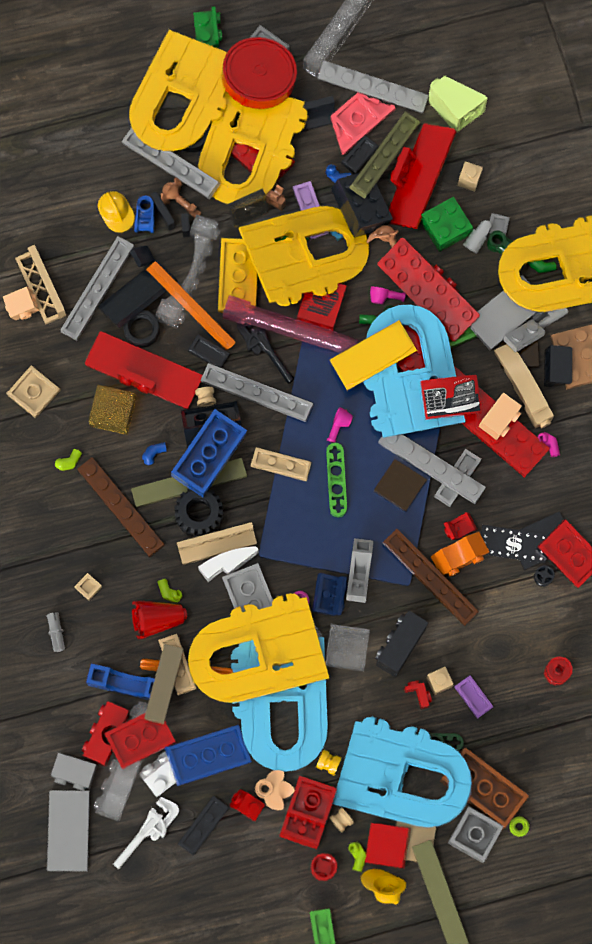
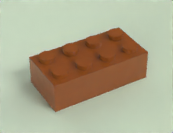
[440,748,529,829]

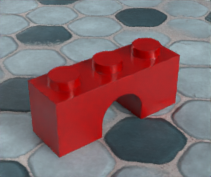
[82,701,130,767]

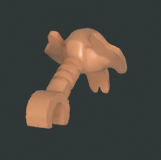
[161,178,201,219]
[367,225,399,247]

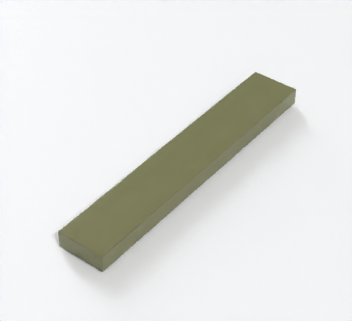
[349,111,420,199]
[131,458,247,508]
[412,840,469,944]

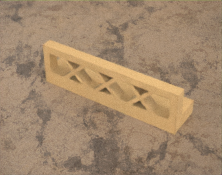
[15,245,66,324]
[177,522,257,565]

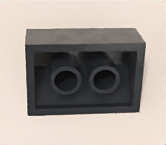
[181,401,244,448]

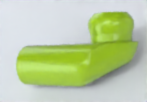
[55,449,82,471]
[157,579,182,602]
[348,842,366,872]

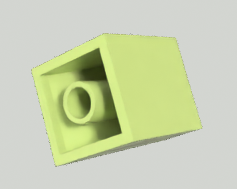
[428,76,487,133]

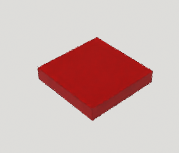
[365,823,411,869]

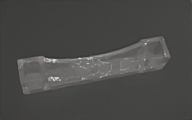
[155,215,220,328]

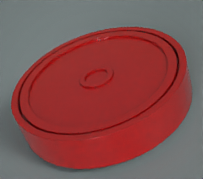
[222,37,297,109]

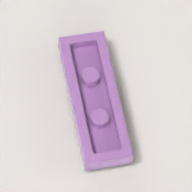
[293,181,329,239]

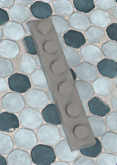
[317,60,428,113]
[122,128,220,199]
[60,236,134,341]
[201,363,314,422]
[378,434,486,504]

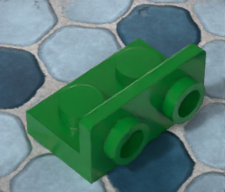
[194,7,222,48]

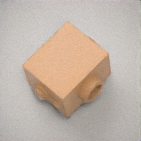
[3,287,40,320]

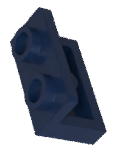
[312,573,347,616]

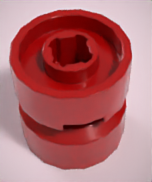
[544,657,573,686]
[311,853,337,881]

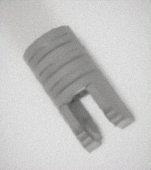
[463,220,492,254]
[531,308,568,328]

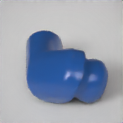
[326,165,351,183]
[142,442,167,465]

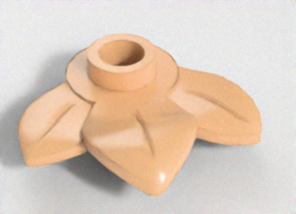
[255,770,295,810]

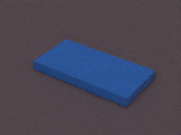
[165,725,252,786]

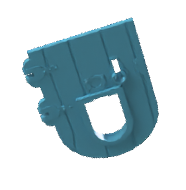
[363,305,465,438]
[231,637,328,772]
[332,717,472,828]

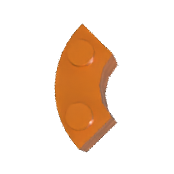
[431,532,489,577]

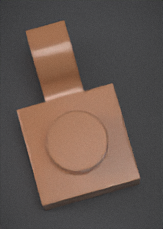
[266,184,286,211]

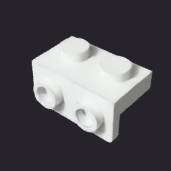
[139,752,176,797]

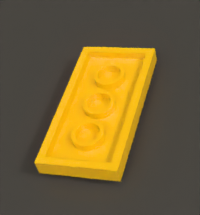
[218,238,257,314]

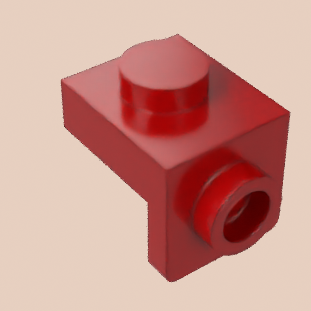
[444,512,478,540]
[404,681,432,710]
[230,789,265,821]

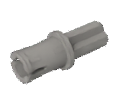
[47,612,65,652]

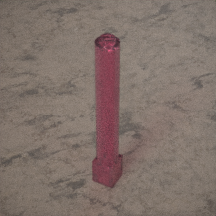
[223,295,359,353]

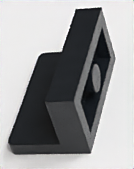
[300,96,335,131]
[544,345,572,387]

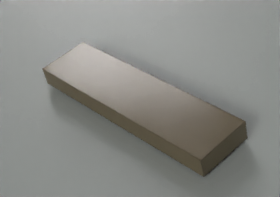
[145,644,183,724]

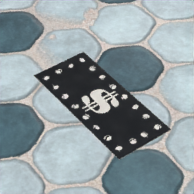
[481,525,549,564]

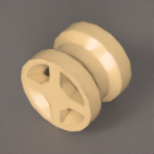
[195,387,216,407]
[329,808,354,833]

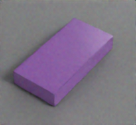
[454,675,493,719]

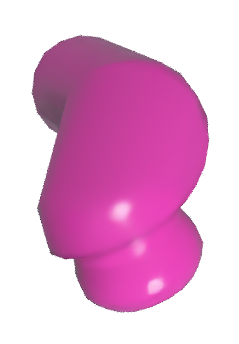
[537,432,560,457]

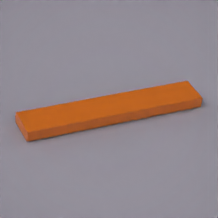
[146,262,236,350]

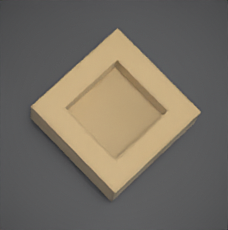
[74,573,102,601]

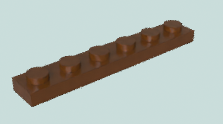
[77,457,164,558]
[382,529,479,626]

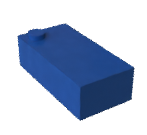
[171,409,247,497]

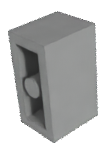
[51,753,97,791]

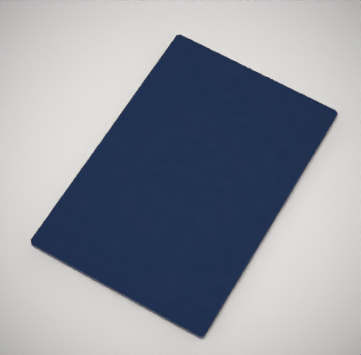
[259,338,440,586]

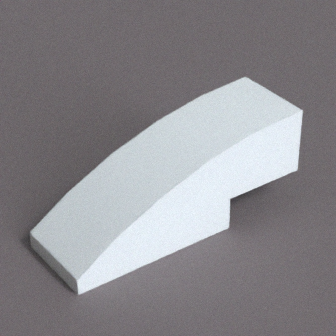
[198,546,259,582]

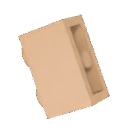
[478,392,522,440]

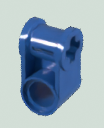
[135,196,155,233]

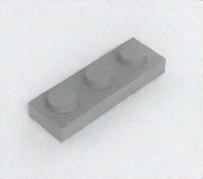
[434,449,481,507]

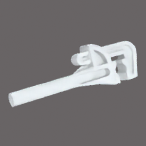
[113,797,179,869]

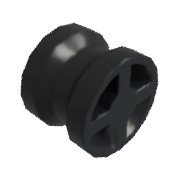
[534,565,555,587]

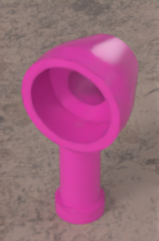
[370,287,406,305]
[327,407,353,443]

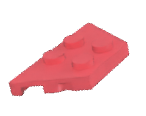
[331,93,396,155]

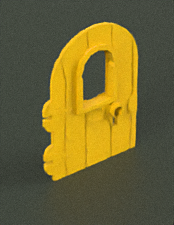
[129,30,227,151]
[198,91,308,206]
[239,206,369,306]
[498,216,592,312]
[188,593,329,703]

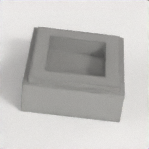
[488,213,510,235]

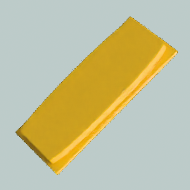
[330,320,417,390]

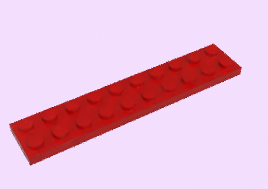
[397,326,550,478]

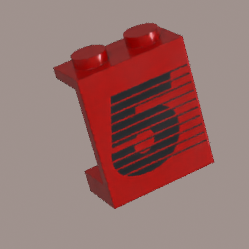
[297,284,346,333]

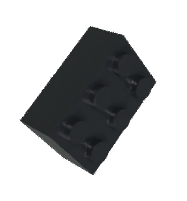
[331,173,393,237]
[375,610,429,678]

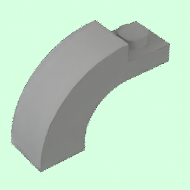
[346,538,373,603]

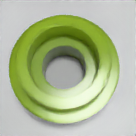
[509,817,529,837]

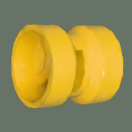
[316,750,342,776]

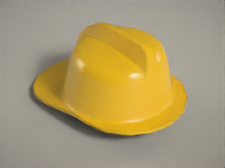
[98,191,135,233]
[361,869,406,904]

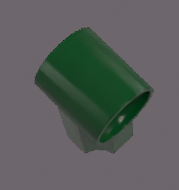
[487,230,514,254]

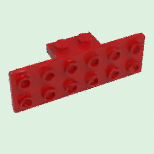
[389,124,456,229]
[377,238,480,342]
[85,331,203,409]

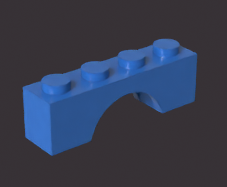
[86,664,155,700]

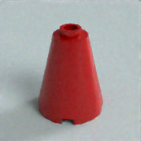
[132,600,187,640]

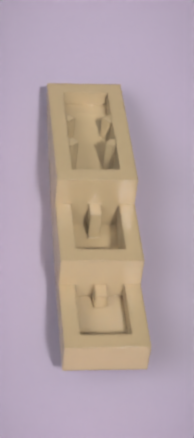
[494,344,549,415]

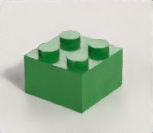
[420,197,473,252]

